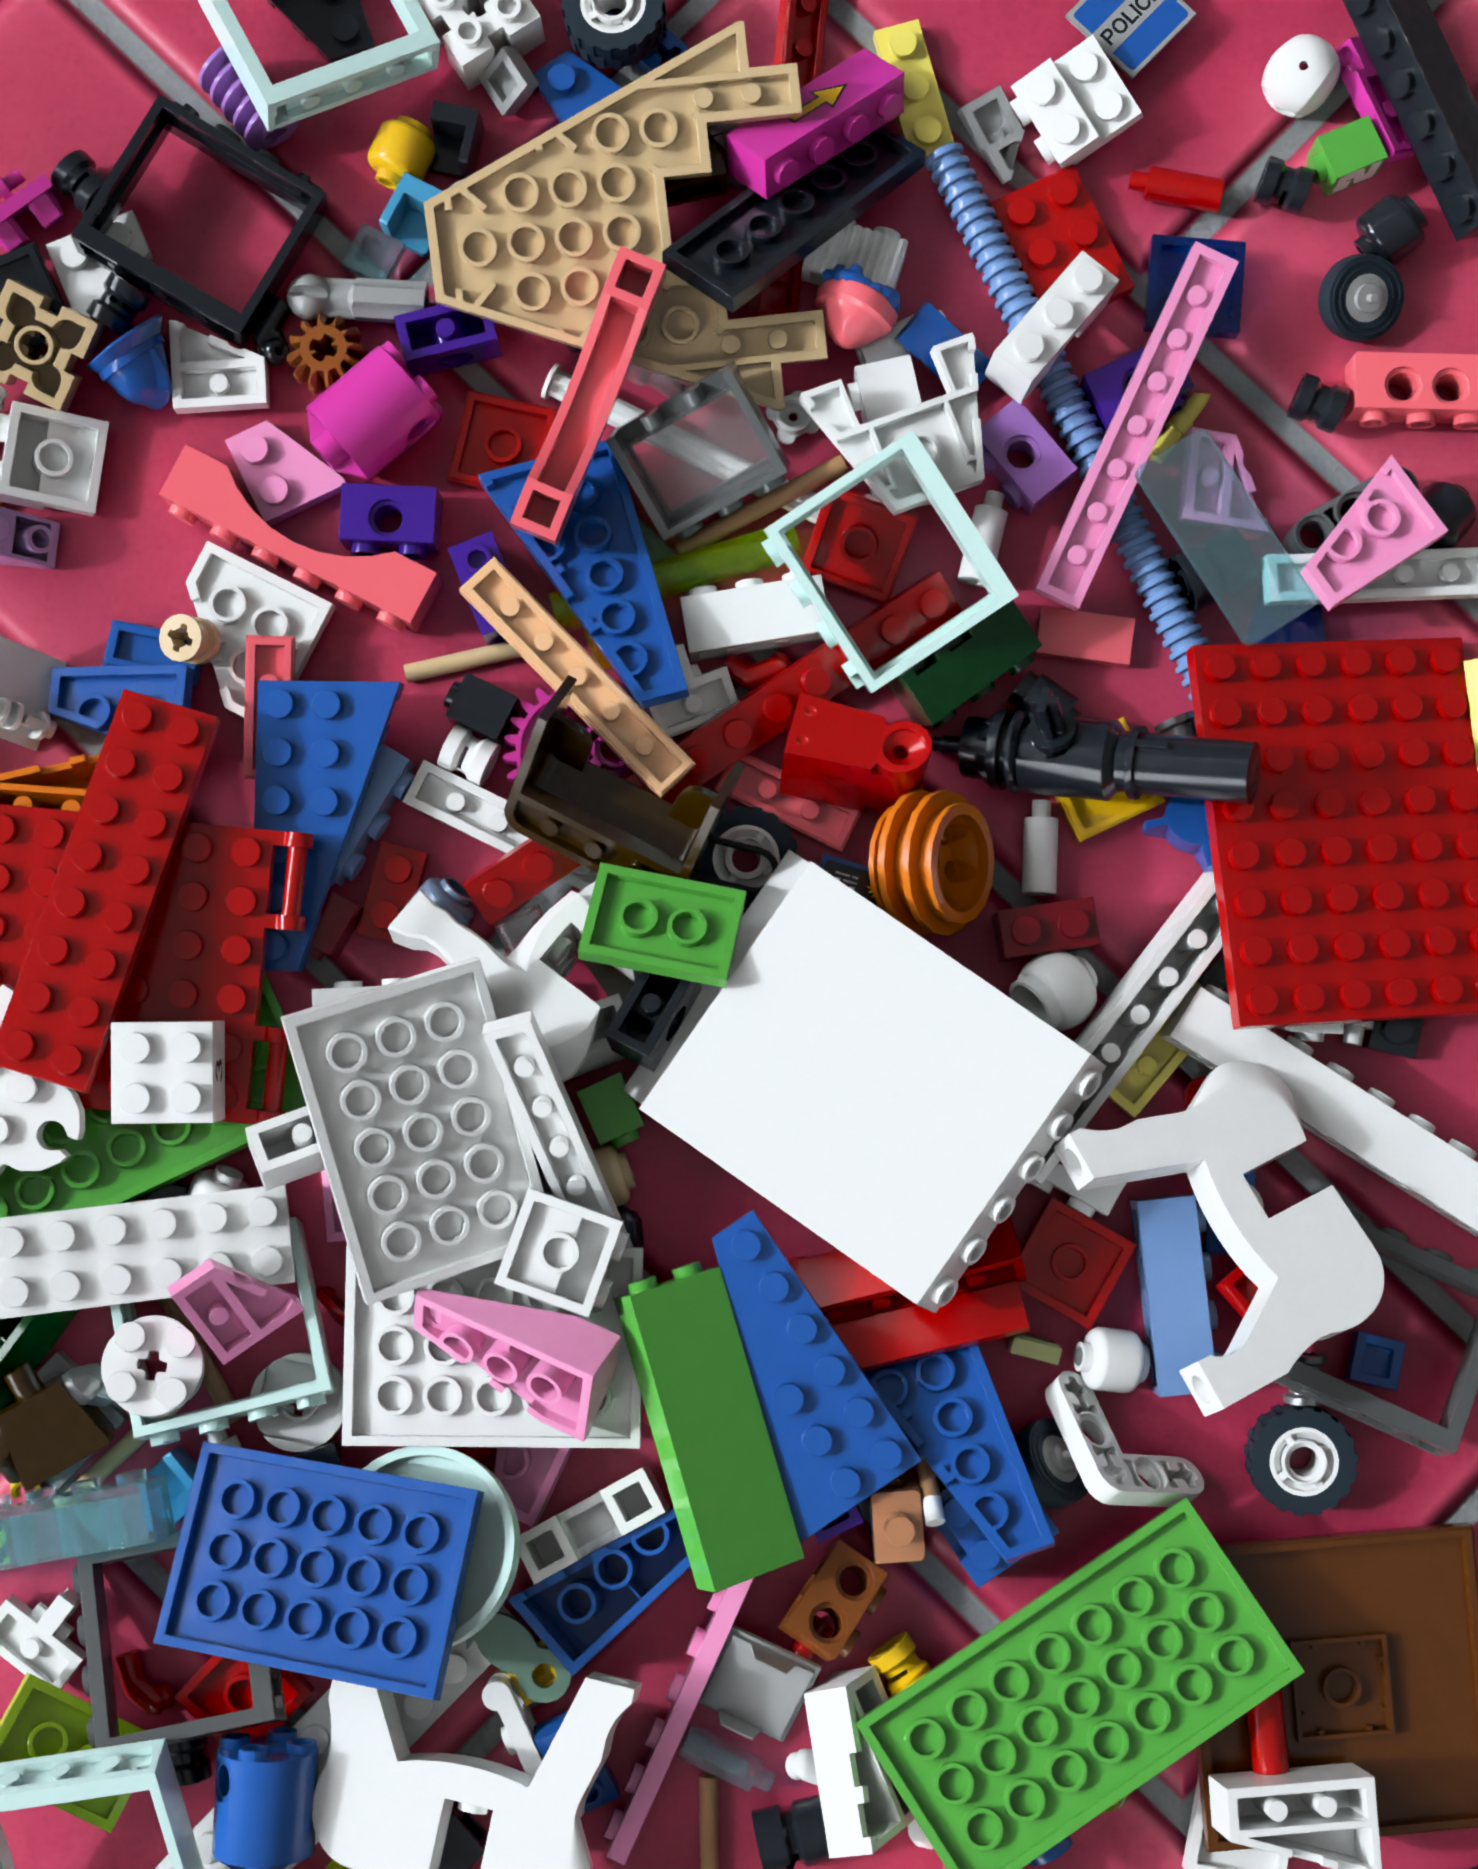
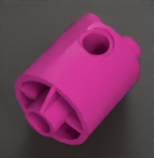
[306,341,445,482]

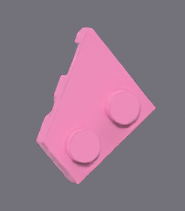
[225,420,346,526]

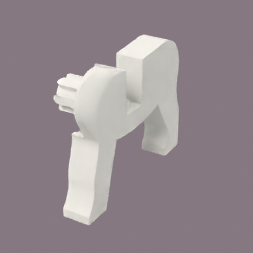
[1053,1061,1384,1417]
[312,1671,642,1869]

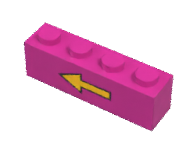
[726,48,904,200]

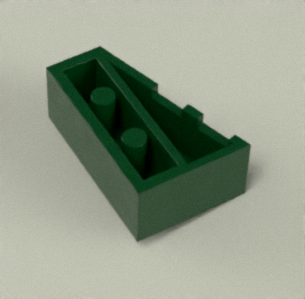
[888,600,1042,729]

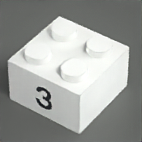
[111,1021,225,1124]

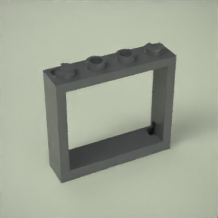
[1273,1209,1478,1457]
[72,1531,287,1748]

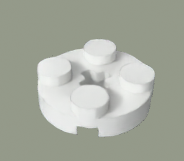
[101,1315,205,1418]
[250,1352,343,1452]

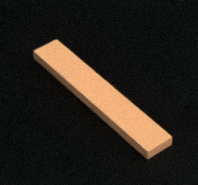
[459,557,696,799]

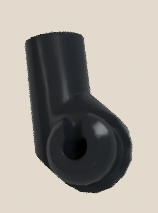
[252,296,292,366]

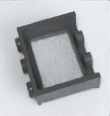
[606,361,790,541]

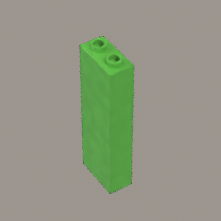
[613,1261,804,1593]

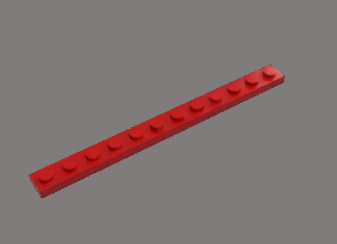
[461,571,962,926]

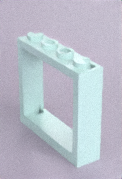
[198,0,440,132]
[761,429,1019,693]
[110,1217,338,1447]
[0,1738,204,1869]

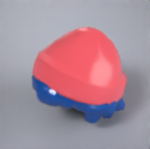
[815,264,901,349]

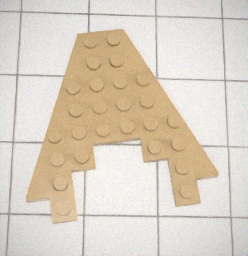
[423,21,828,411]

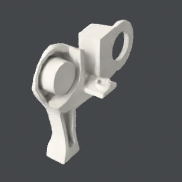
[388,879,690,1082]

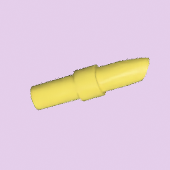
[1149,393,1211,465]

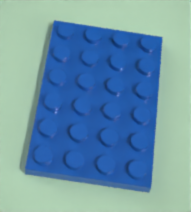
[153,1441,484,1701]

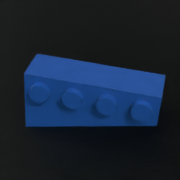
[508,1508,691,1677]

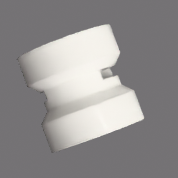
[437,724,501,787]

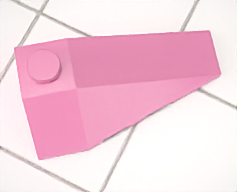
[413,1288,621,1442]

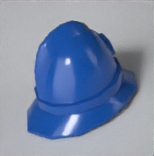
[86,314,172,410]

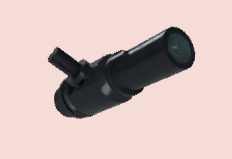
[931,687,1260,804]

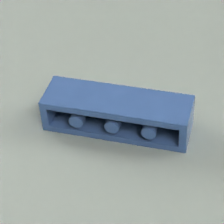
[1129,1194,1222,1397]

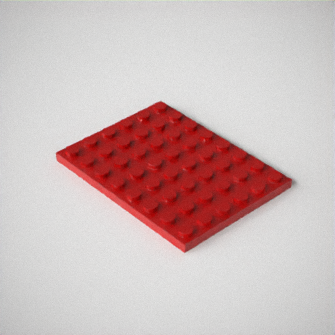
[1186,637,1478,1030]

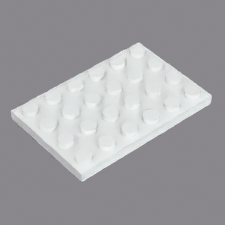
[281,957,544,1306]
[342,1245,644,1449]

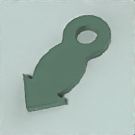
[466,1601,571,1703]

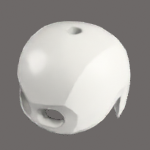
[1261,34,1341,118]

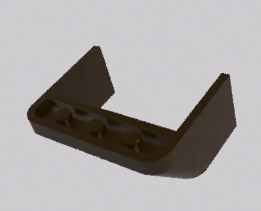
[504,675,745,879]

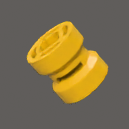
[867,1632,932,1696]

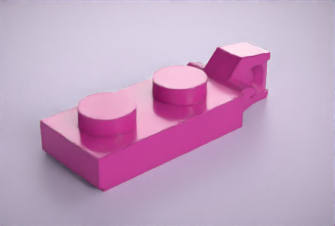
[1335,36,1416,163]

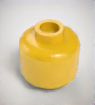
[367,115,436,191]

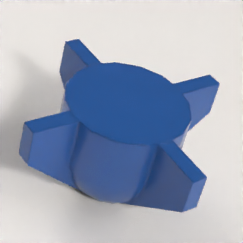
[1142,797,1213,873]

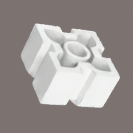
[418,0,546,91]

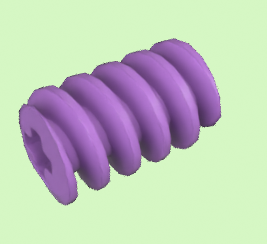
[199,46,300,151]

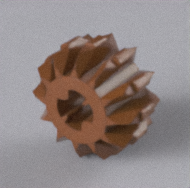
[287,313,368,395]

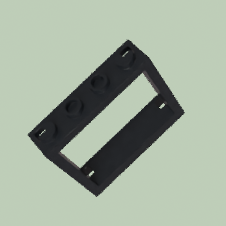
[71,94,328,349]

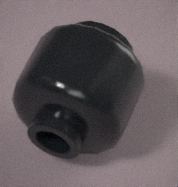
[1353,195,1428,266]
[1420,481,1477,549]

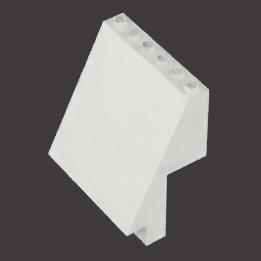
[623,850,1107,1313]

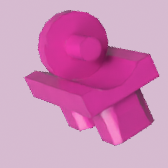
[0,169,65,252]

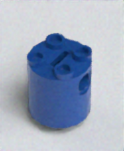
[212,1726,319,1869]

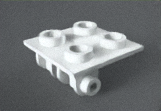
[0,636,67,751]

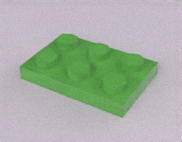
[578,862,747,988]

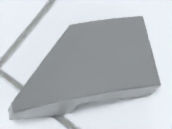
[957,85,1025,185]

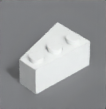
[804,1665,915,1858]
[1208,1763,1382,1869]

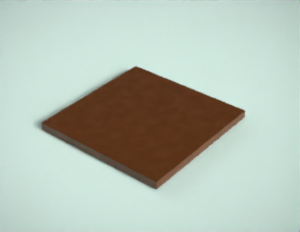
[1196,1523,1478,1853]

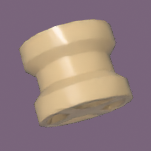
[159,614,221,665]

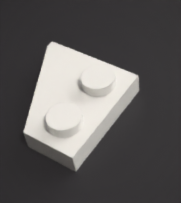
[46,210,153,319]
[169,320,270,414]

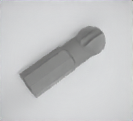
[287,273,430,324]

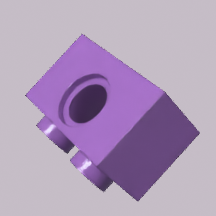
[981,399,1078,516]

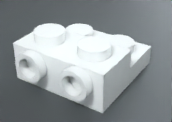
[1010,35,1144,169]
[0,401,109,517]
[494,1188,630,1318]

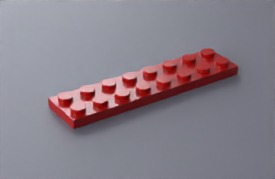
[0,689,221,1094]

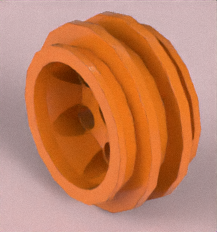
[868,790,995,936]

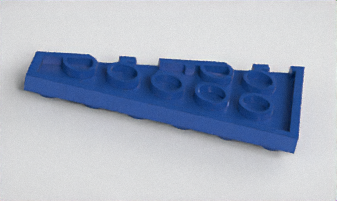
[478,441,689,709]
[254,680,405,971]
[712,1209,922,1543]
[864,1344,1055,1563]

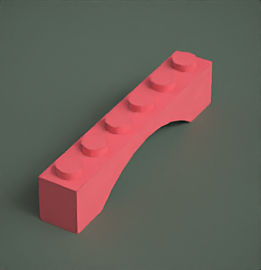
[509,245,666,546]
[159,445,443,633]

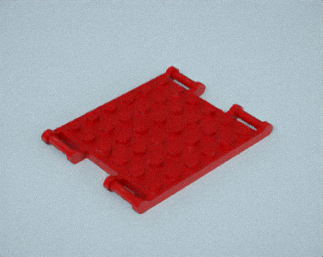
[0,804,314,1124]

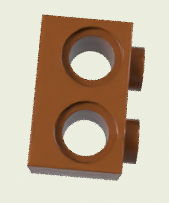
[778,1539,888,1662]

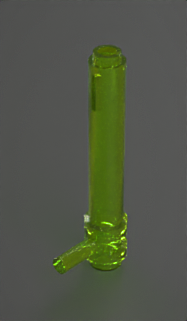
[548,527,801,671]

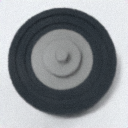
[1318,254,1404,341]
[1014,1418,1088,1509]

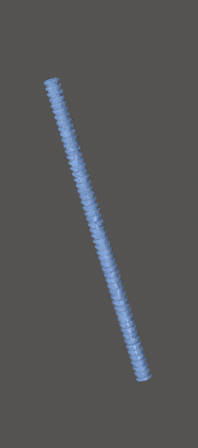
[925,143,1209,701]

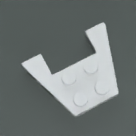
[799,332,985,516]

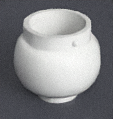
[1009,951,1098,1031]

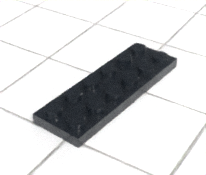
[662,126,926,313]

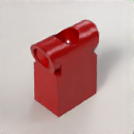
[779,693,932,815]

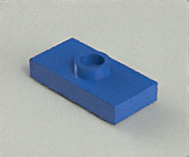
[894,302,990,386]

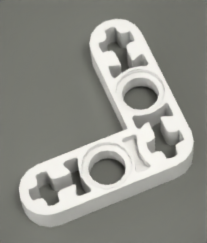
[1045,1371,1204,1507]

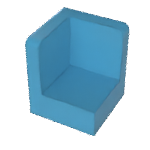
[379,172,442,257]
[143,1445,197,1529]

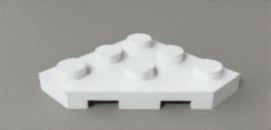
[186,541,336,718]

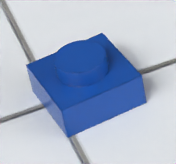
[1344,1331,1406,1391]

